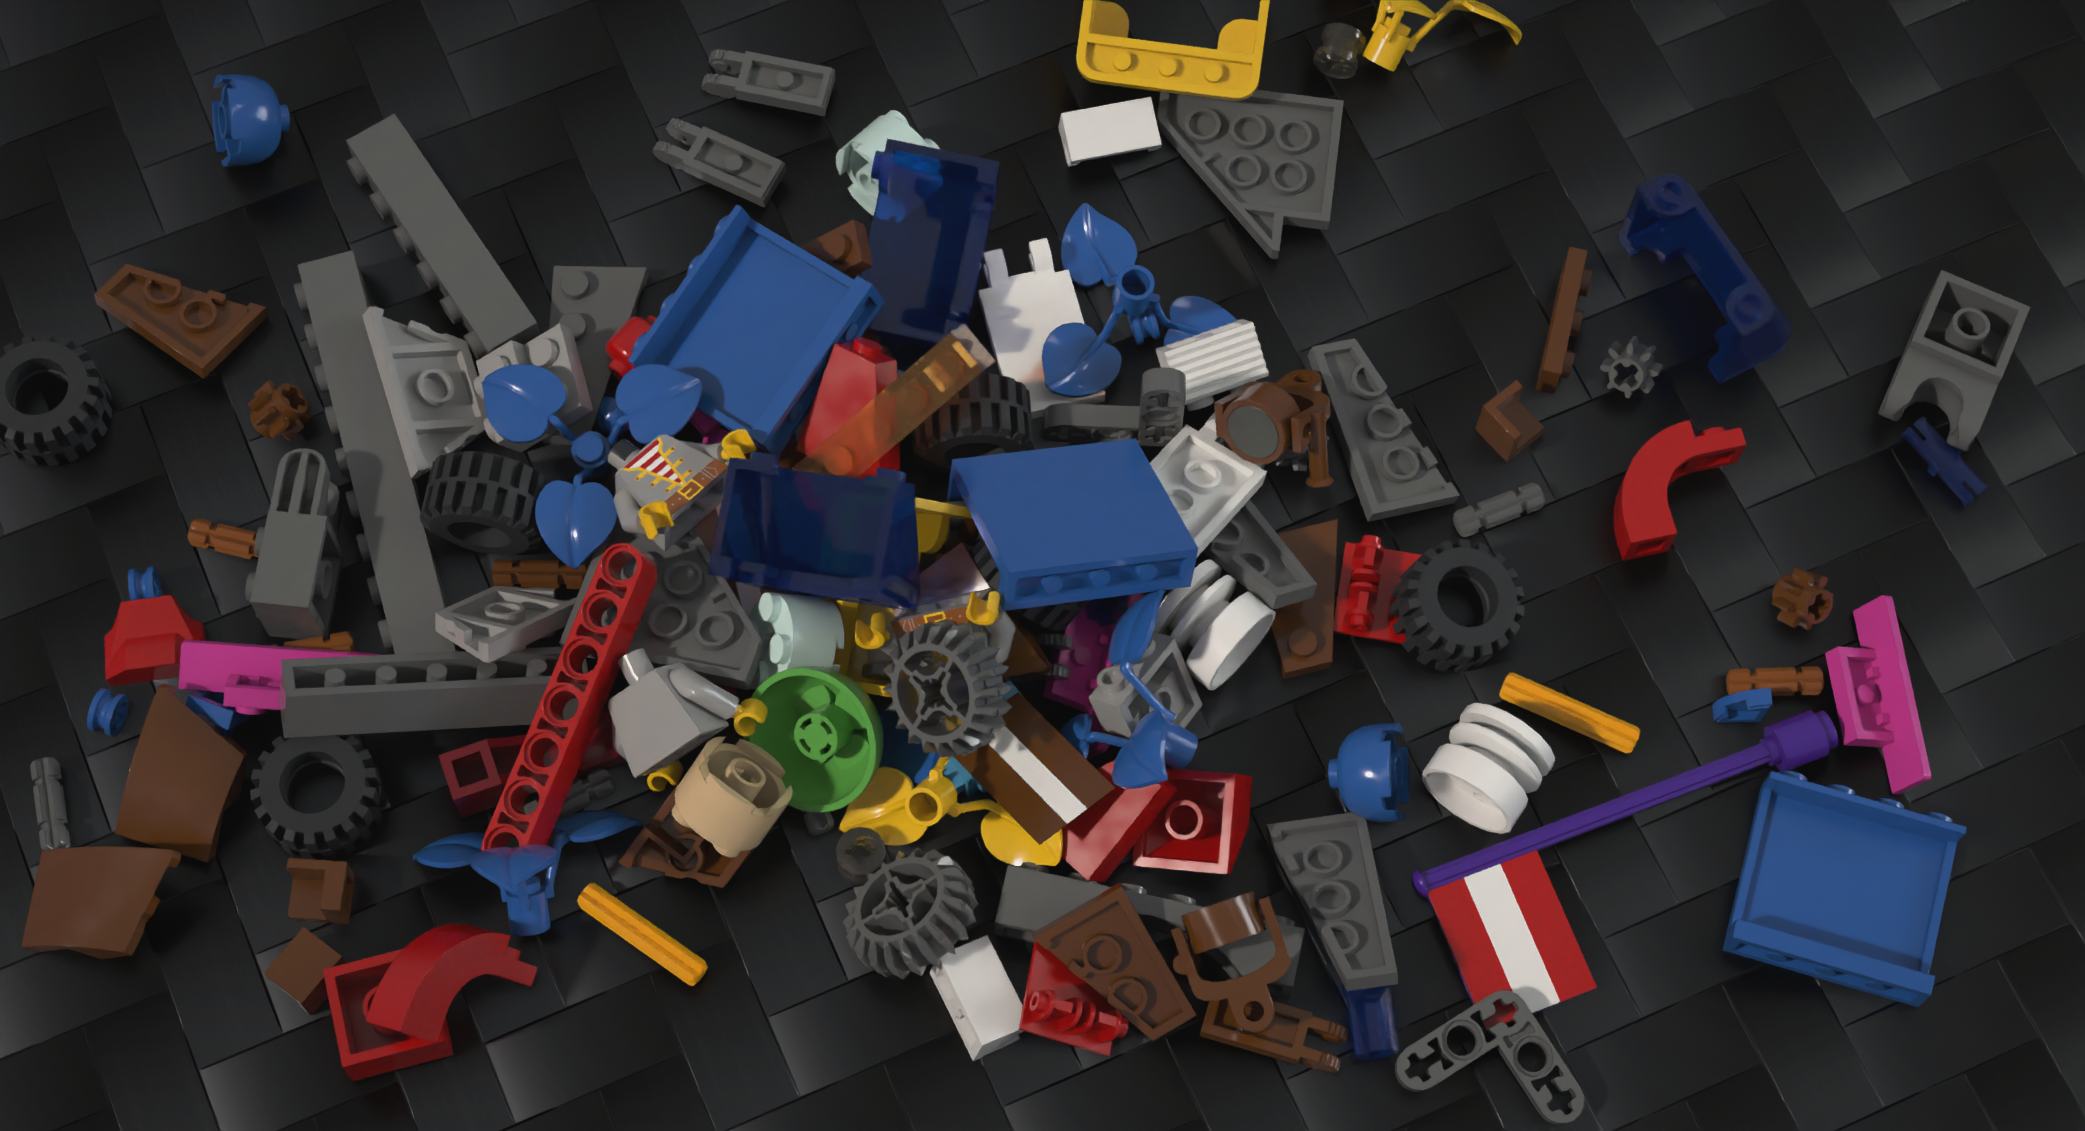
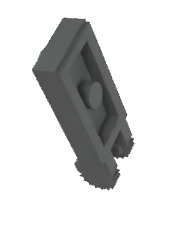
[701,49,835,116]
[652,118,786,208]

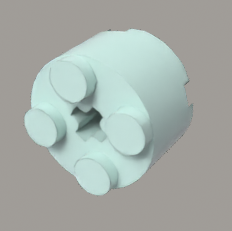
[836,110,943,223]
[749,593,845,690]

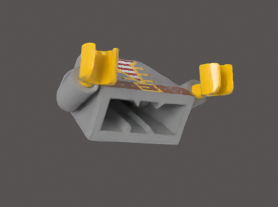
[608,429,757,551]
[855,587,1016,665]
[608,648,768,792]

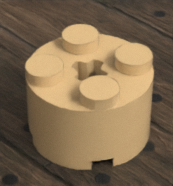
[672,737,793,858]

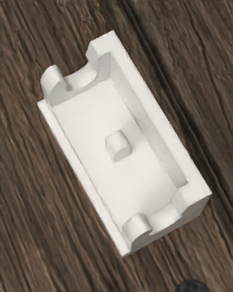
[1058,97,1162,167]
[929,935,1024,1061]

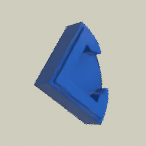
[1712,688,1772,723]

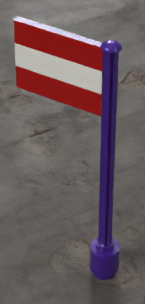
[1411,710,1838,1032]

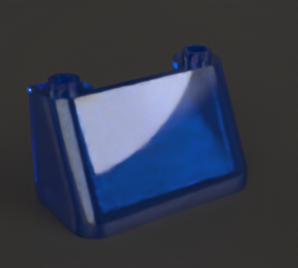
[861,139,1000,358]
[1618,174,1792,384]
[708,452,921,612]

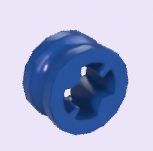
[1127,306,1160,345]
[128,566,162,600]
[87,688,130,737]

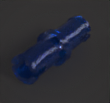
[1901,416,1989,507]

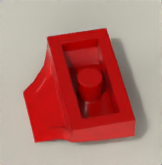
[104,595,206,687]

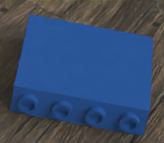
[628,204,885,459]
[947,438,1198,611]
[1723,770,1967,1007]

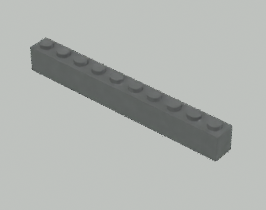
[294,250,459,654]

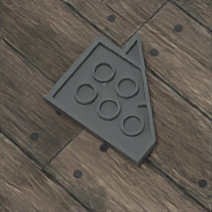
[1157,90,1344,259]
[559,520,764,691]

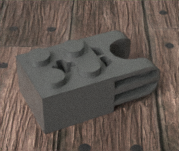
[1878,270,2030,452]
[245,448,344,640]

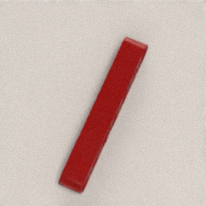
[481,543,658,851]

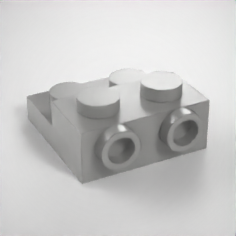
[474,323,593,452]
[1088,632,1203,740]

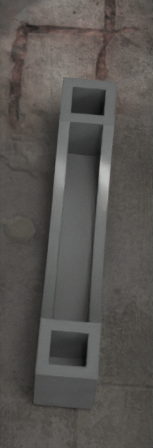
[995,862,1305,999]

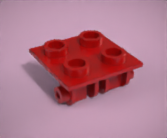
[1333,535,1421,644]
[1019,941,1129,1056]

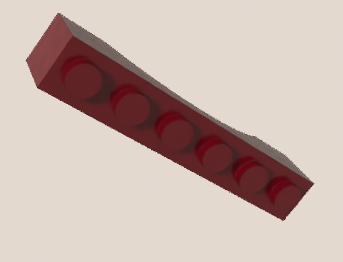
[438,683,741,818]

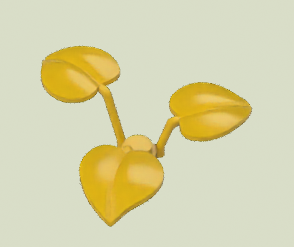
[1362,0,1522,72]
[839,655,1063,866]

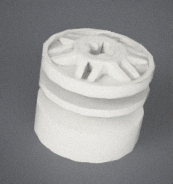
[1153,559,1276,691]
[1422,703,1555,834]

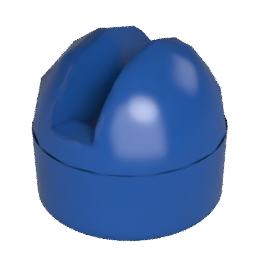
[596,397,630,436]

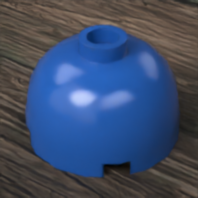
[212,74,290,167]
[1328,722,1410,822]

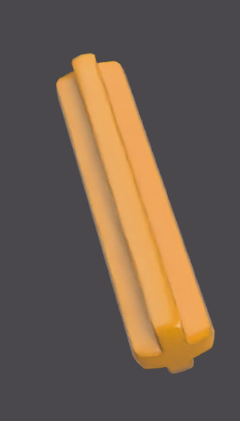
[1499,672,1640,753]
[577,883,708,986]

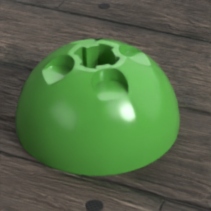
[743,666,884,813]

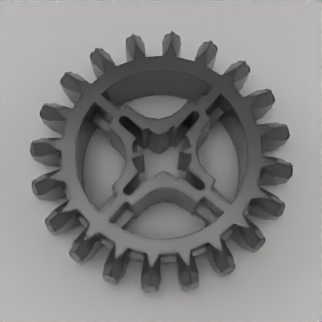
[882,619,1013,757]
[843,847,978,980]

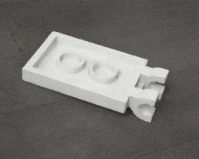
[978,238,1105,419]
[1150,412,1267,557]

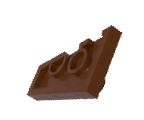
[94,263,268,379]
[1269,519,1338,679]
[1032,883,1197,1041]

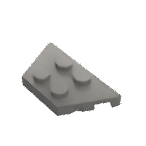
[362,306,487,479]
[435,586,577,663]

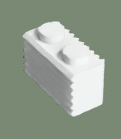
[1155,319,1269,411]

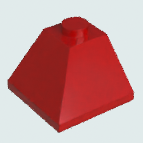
[1132,768,1253,875]

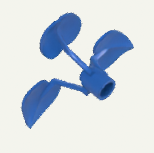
[1041,203,1237,398]
[482,364,703,569]
[1059,588,1198,789]
[413,810,642,936]

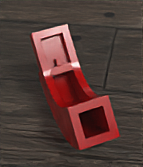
[1613,420,1747,561]
[366,923,538,1043]

